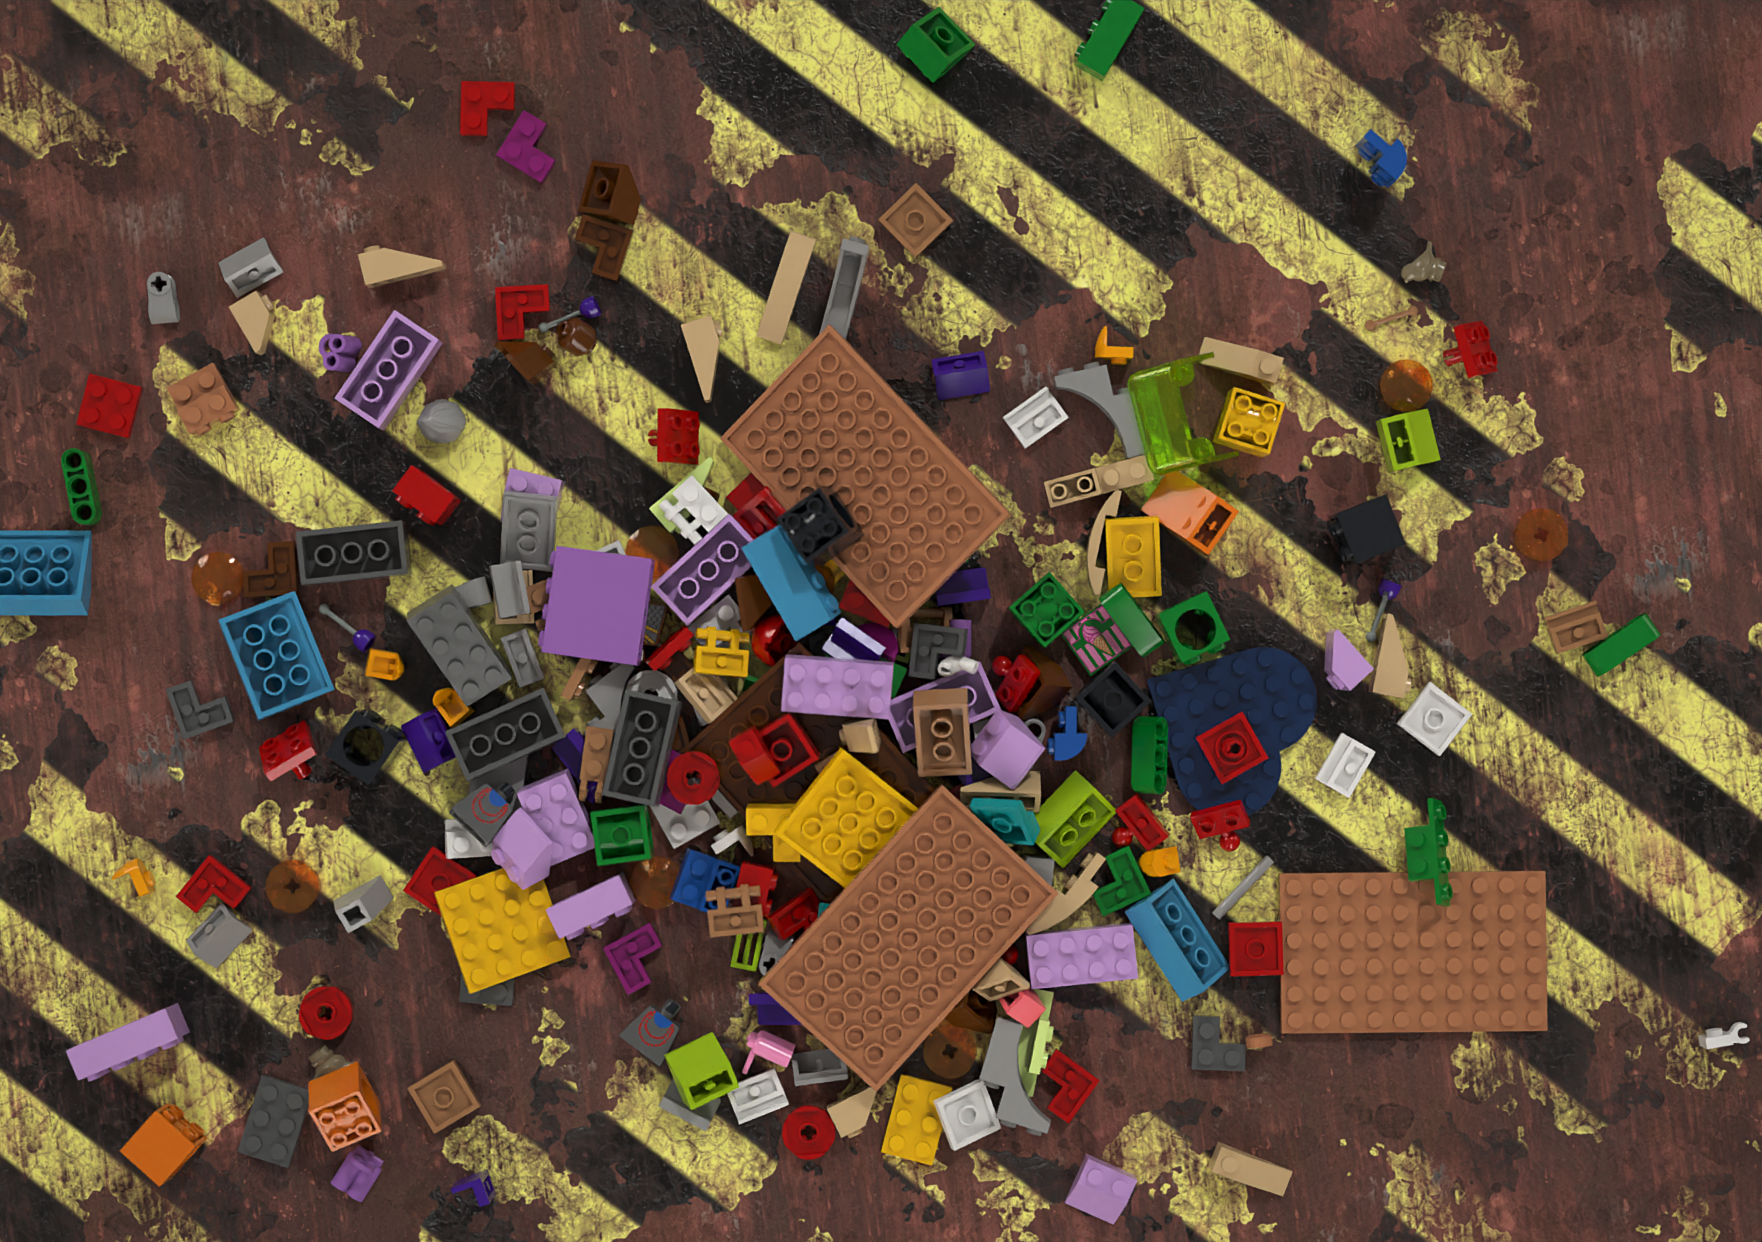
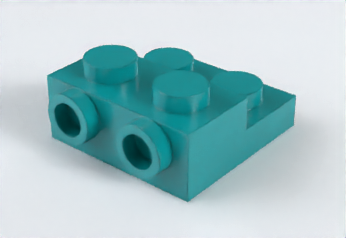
[970,798,1040,845]

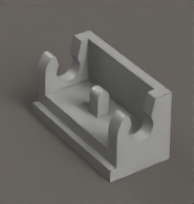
[792,1049,848,1086]

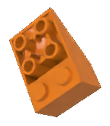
[1140,467,1239,556]

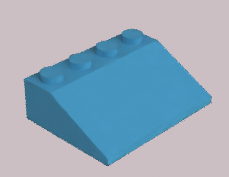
[0,531,92,615]
[218,591,335,721]

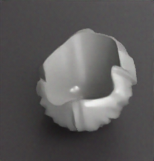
[416,399,466,444]

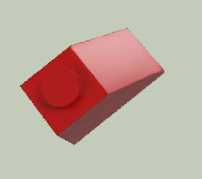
[729,725,781,785]

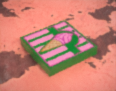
[1061,604,1133,676]

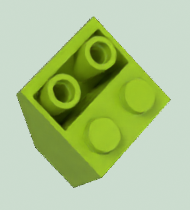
[1376,409,1441,473]
[664,1032,739,1110]

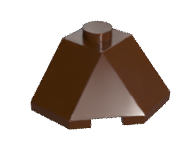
[494,341,557,386]
[1016,645,1072,721]
[944,988,998,1034]

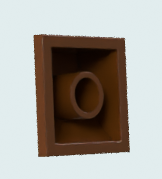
[578,160,641,225]
[735,571,775,632]

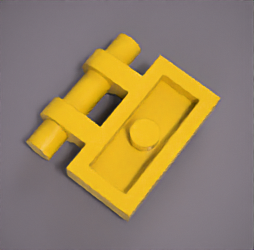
[693,626,750,678]

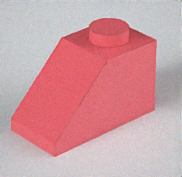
[999,986,1046,1028]

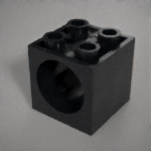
[777,487,864,566]
[1327,494,1406,566]
[1072,662,1152,738]
[325,709,407,785]

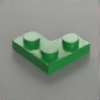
[1092,846,1151,917]

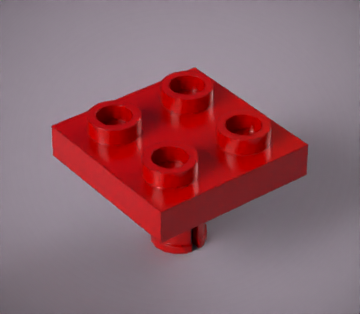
[1443,320,1498,378]
[648,408,700,465]
[1195,711,1268,784]
[259,720,317,782]

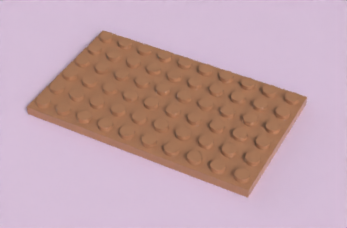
[720,324,1012,628]
[758,784,1059,1092]
[1279,871,1548,1034]

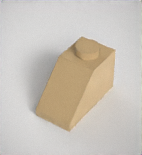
[229,291,275,355]
[972,957,1030,1001]
[827,1085,876,1138]

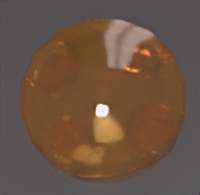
[1380,359,1433,412]
[626,526,679,578]
[191,552,244,605]
[630,856,680,909]

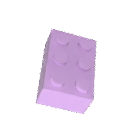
[517,768,595,866]
[546,872,636,940]

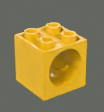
[1213,387,1285,458]

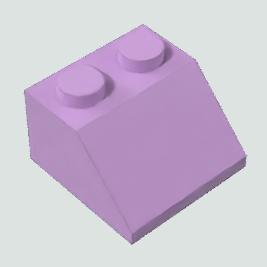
[501,468,565,521]
[1324,629,1374,691]
[971,709,1045,790]
[491,808,553,890]
[1065,1154,1137,1225]

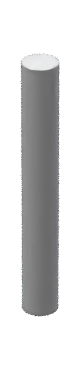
[1212,855,1274,920]

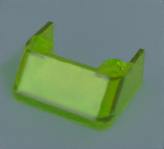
[1128,352,1240,476]

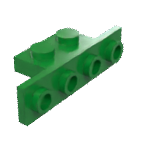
[1404,798,1453,907]

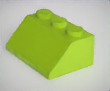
[1034,770,1116,868]

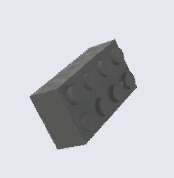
[296,520,413,586]
[407,584,512,707]
[445,688,567,782]
[602,689,682,807]

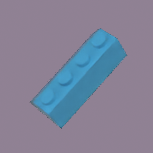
[742,524,841,641]
[1125,878,1229,1002]

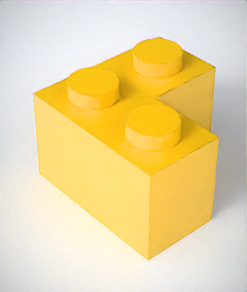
[746,803,802,862]

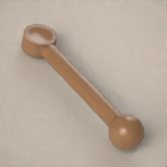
[1364,306,1418,331]

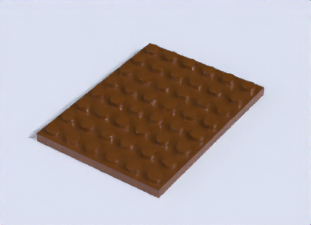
[682,642,936,903]

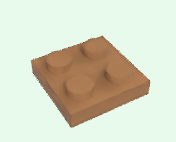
[878,183,953,259]
[407,1060,481,1134]

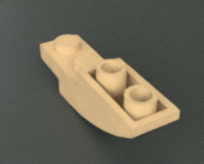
[1044,454,1155,508]
[1025,851,1106,935]

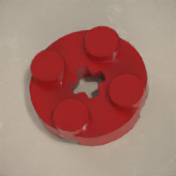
[666,751,720,805]
[298,986,353,1040]
[782,1105,835,1160]

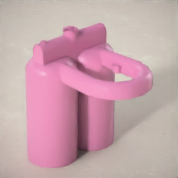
[742,1030,796,1074]

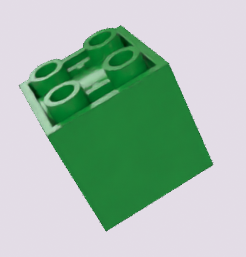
[1007,572,1085,648]
[1154,591,1230,665]
[590,804,655,866]

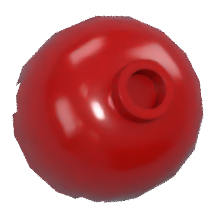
[751,614,798,667]

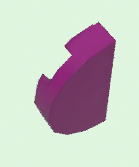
[857,623,898,662]

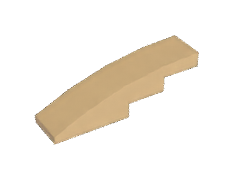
[757,231,816,345]

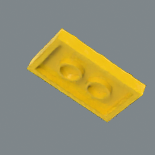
[1105,516,1162,598]
[881,1074,952,1166]

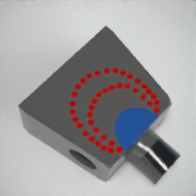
[449,781,515,848]
[619,998,682,1066]

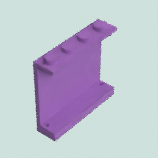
[538,546,655,666]

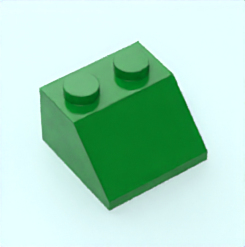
[896,7,976,82]

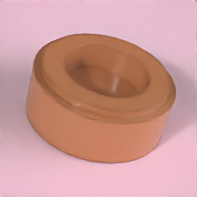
[1245,1033,1273,1048]

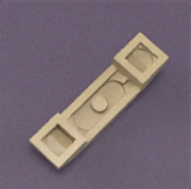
[1086,490,1122,596]

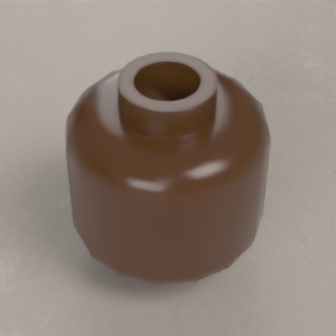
[557,317,597,357]

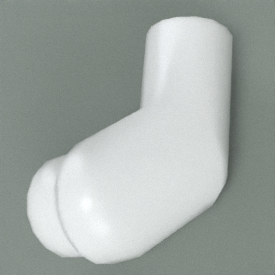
[937,655,979,677]

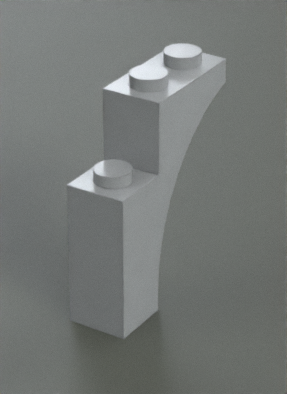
[819,236,869,339]
[1053,362,1154,459]
[584,662,636,751]
[979,1015,1051,1136]

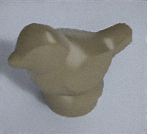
[1401,241,1447,283]
[308,1045,355,1081]

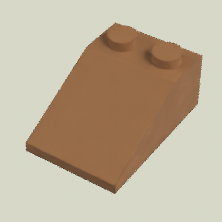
[913,688,972,777]

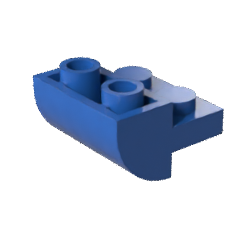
[1355,129,1407,188]
[1047,706,1087,760]
[669,848,741,913]

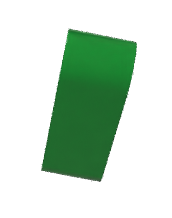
[61,448,102,525]
[1099,582,1165,658]
[1582,612,1661,677]
[1131,716,1168,794]

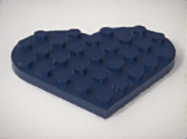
[1146,647,1317,815]

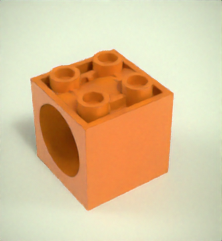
[308,1061,382,1152]
[120,1103,207,1187]

